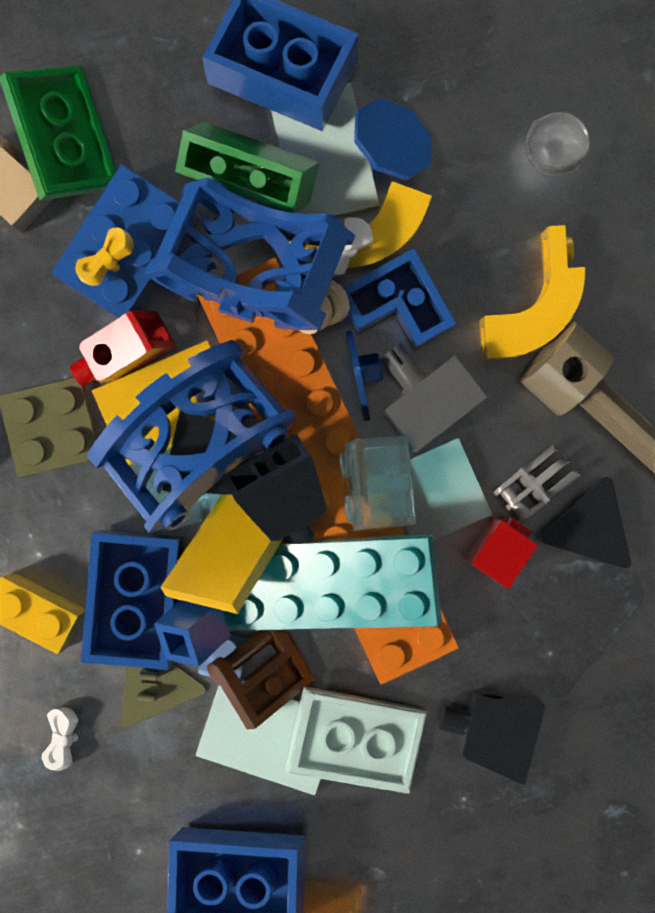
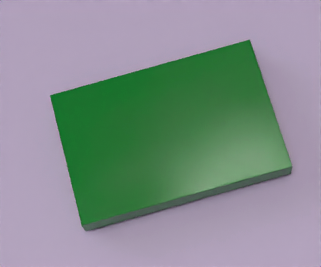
[0,65,117,201]

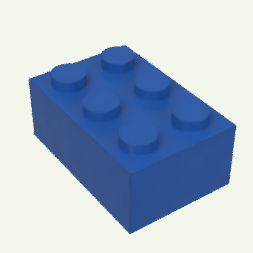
[202,0,359,132]
[51,164,200,318]
[81,530,184,670]
[167,827,306,913]

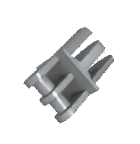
[493,444,580,524]

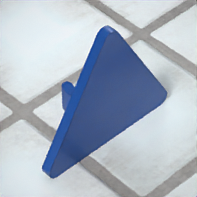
[346,330,384,421]

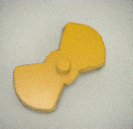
[75,228,134,286]

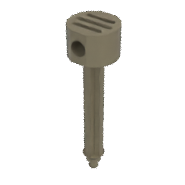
[519,321,655,474]

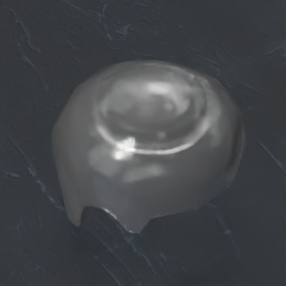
[524,112,590,178]

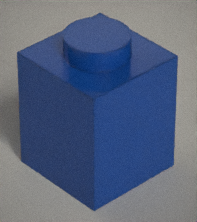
[154,600,230,666]

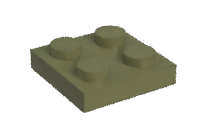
[0,378,97,478]

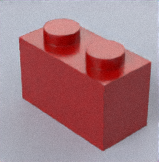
[462,515,538,589]

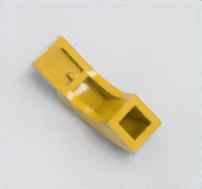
[289,181,432,274]
[480,225,585,362]

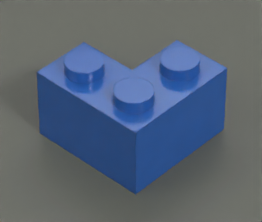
[343,248,456,349]

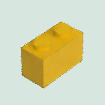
[0,572,85,655]

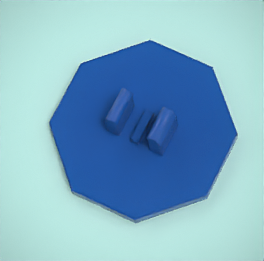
[354,98,431,181]

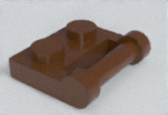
[207,629,314,730]

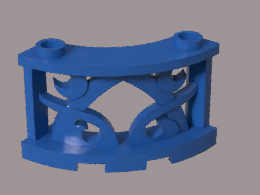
[144,178,355,330]
[87,340,296,534]

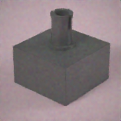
[379,342,487,452]

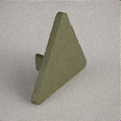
[120,663,206,728]

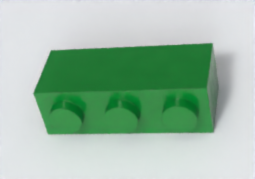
[175,122,320,213]

